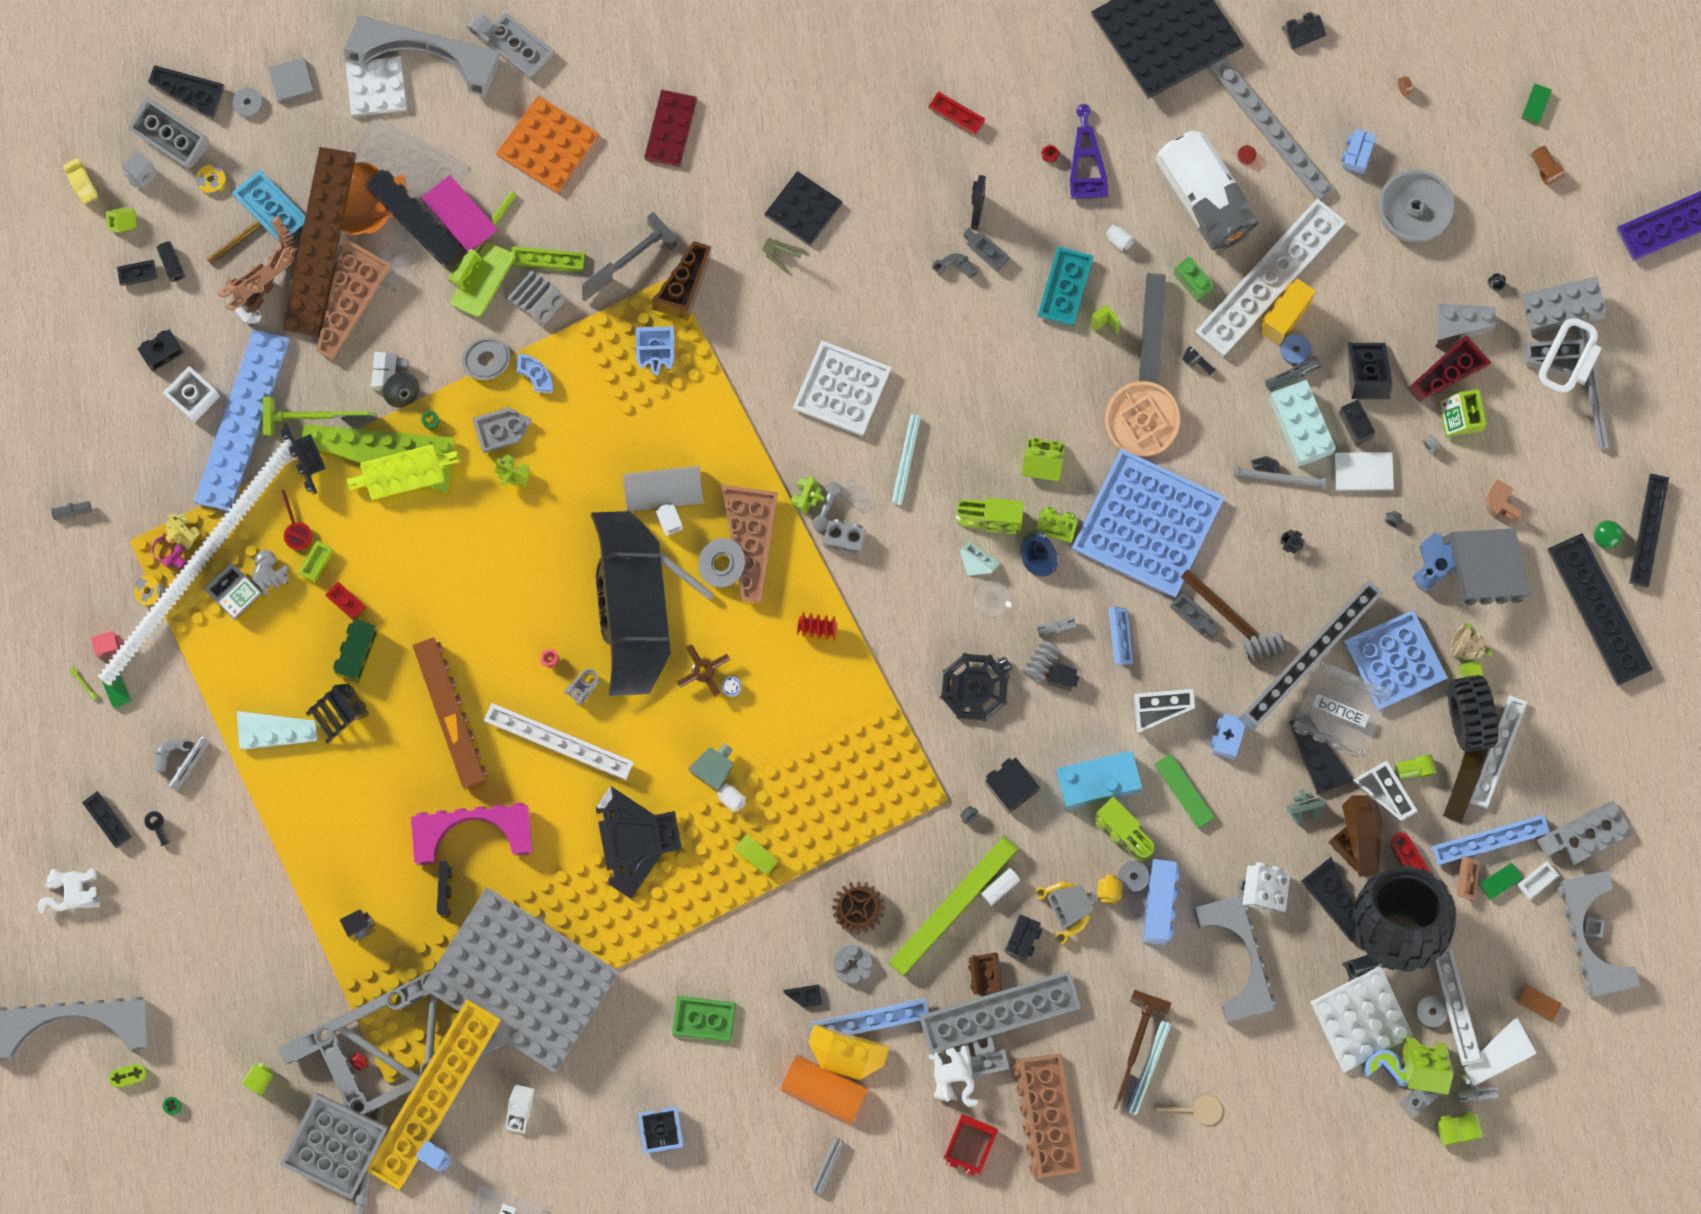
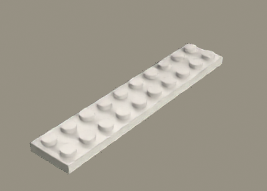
[1195,198,1346,357]

